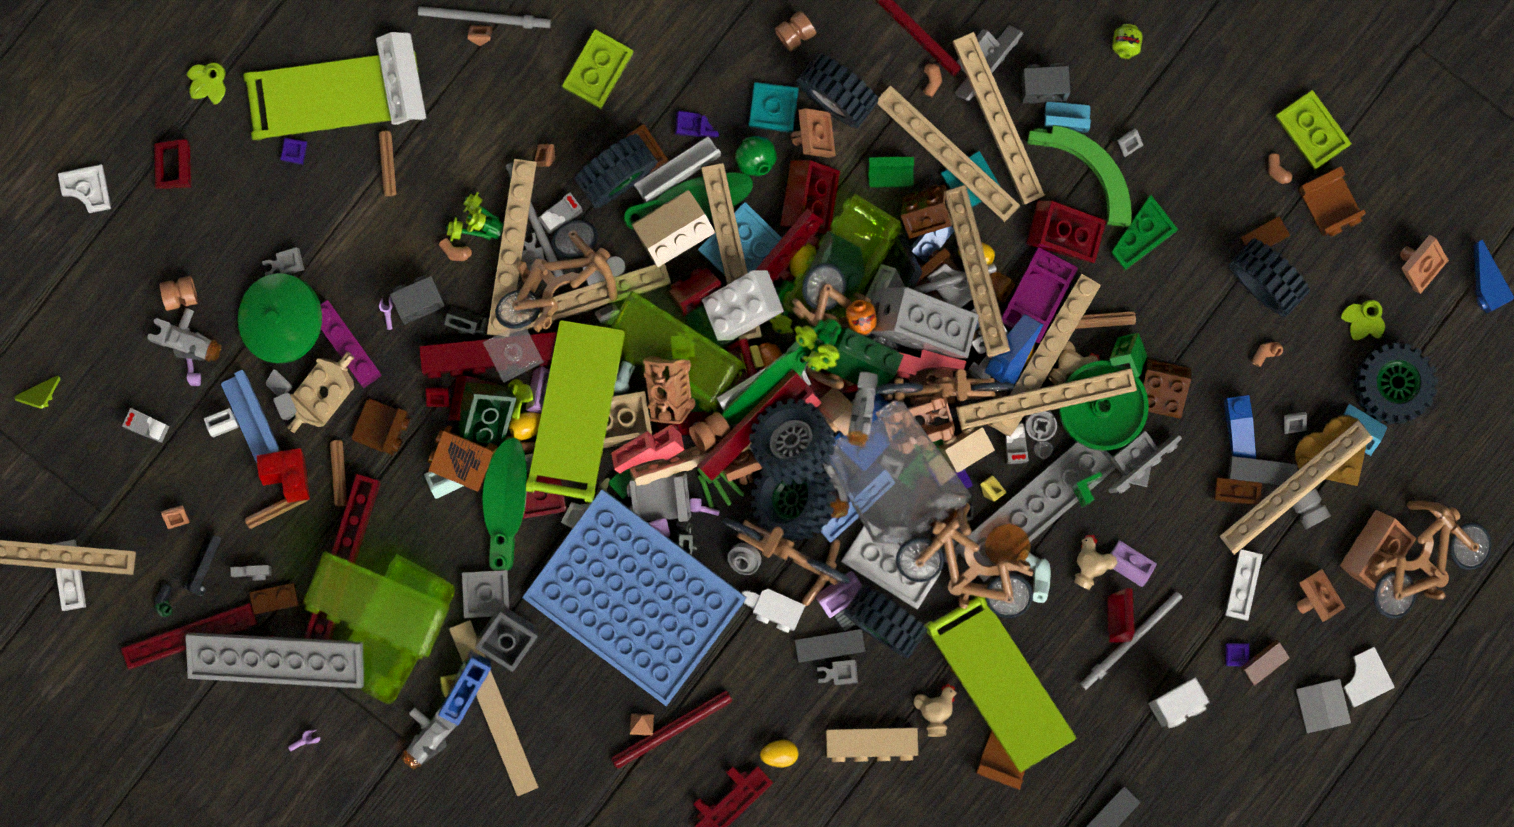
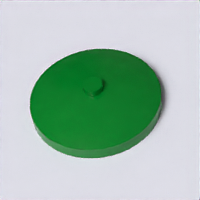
[238,273,322,363]
[1058,361,1149,451]

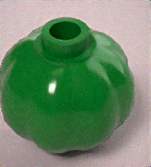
[735,136,777,176]

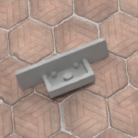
[955,26,1023,101]
[1108,431,1182,493]

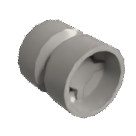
[1292,489,1331,530]

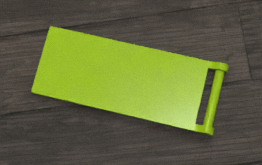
[243,51,419,140]
[526,321,625,502]
[924,596,1076,772]

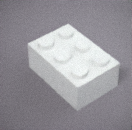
[702,270,784,340]
[1148,678,1209,728]

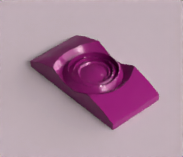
[1002,248,1078,344]

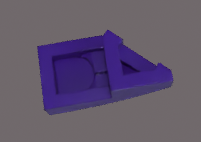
[675,111,719,138]

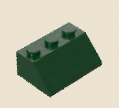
[824,327,904,394]

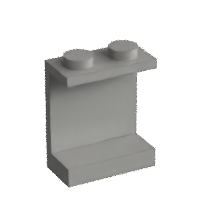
[627,472,691,522]

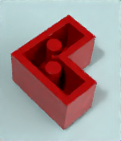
[256,448,310,503]

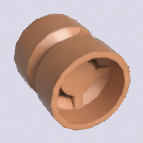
[775,11,816,52]
[160,275,198,311]
[689,412,731,453]

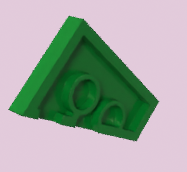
[1111,195,1178,271]

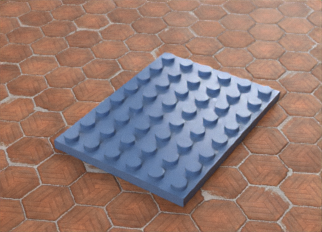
[522,489,747,706]

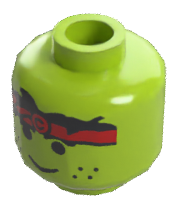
[1112,24,1143,59]

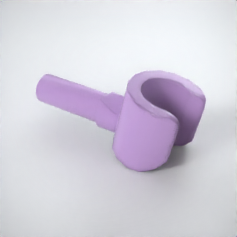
[379,297,394,330]
[186,358,201,386]
[690,499,720,516]
[288,729,320,751]

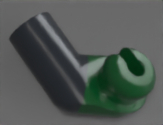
[154,583,173,617]

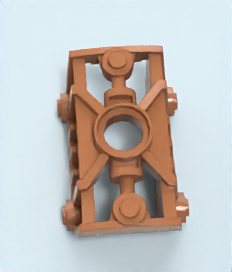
[643,356,695,424]
[882,396,955,453]

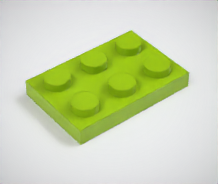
[562,29,634,109]
[1276,90,1352,170]

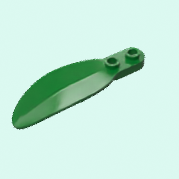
[624,173,753,230]
[721,326,824,424]
[483,438,527,571]

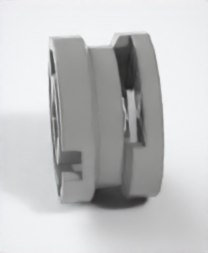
[1025,410,1057,441]

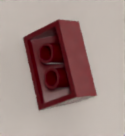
[780,160,840,236]

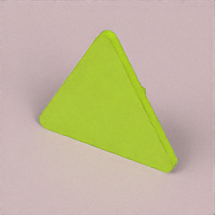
[14,376,60,409]

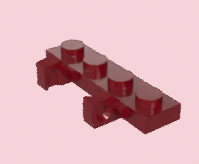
[756,208,824,283]
[693,766,773,827]

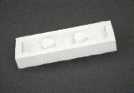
[52,540,86,611]
[1225,549,1262,621]

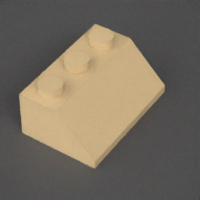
[632,190,715,267]
[603,391,652,448]

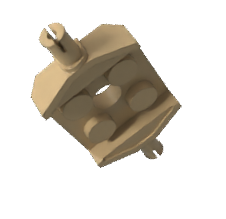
[288,352,354,433]

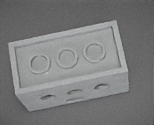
[870,287,979,358]

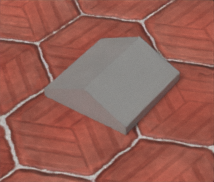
[1296,679,1351,733]

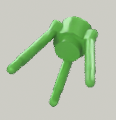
[697,468,744,508]

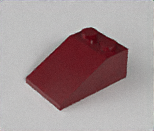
[1026,201,1106,263]
[669,268,721,317]

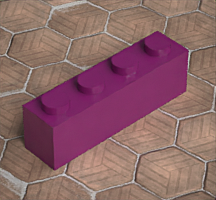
[321,300,382,388]

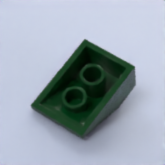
[459,382,516,449]

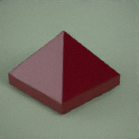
[426,387,449,407]

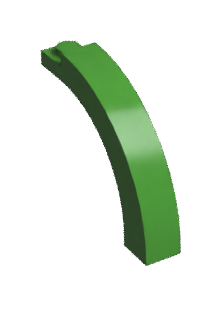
[1027,125,1131,228]

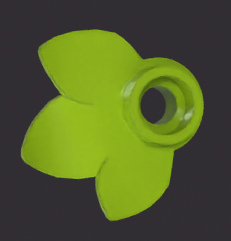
[187,63,226,105]
[1341,300,1385,340]
[508,379,533,419]

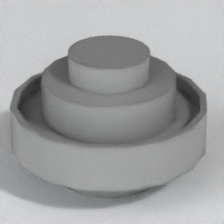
[728,543,761,575]

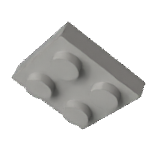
[462,570,509,618]

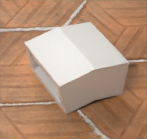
[204,408,239,437]

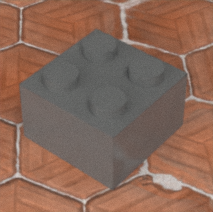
[1021,63,1070,104]
[390,275,445,325]
[475,604,539,672]

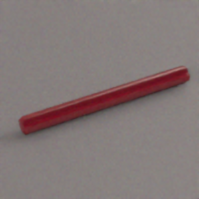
[611,691,732,768]

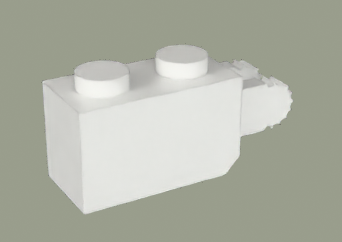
[742,589,805,633]

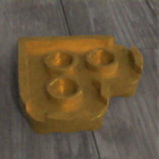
[1296,415,1367,486]

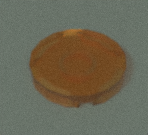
[985,524,1030,565]

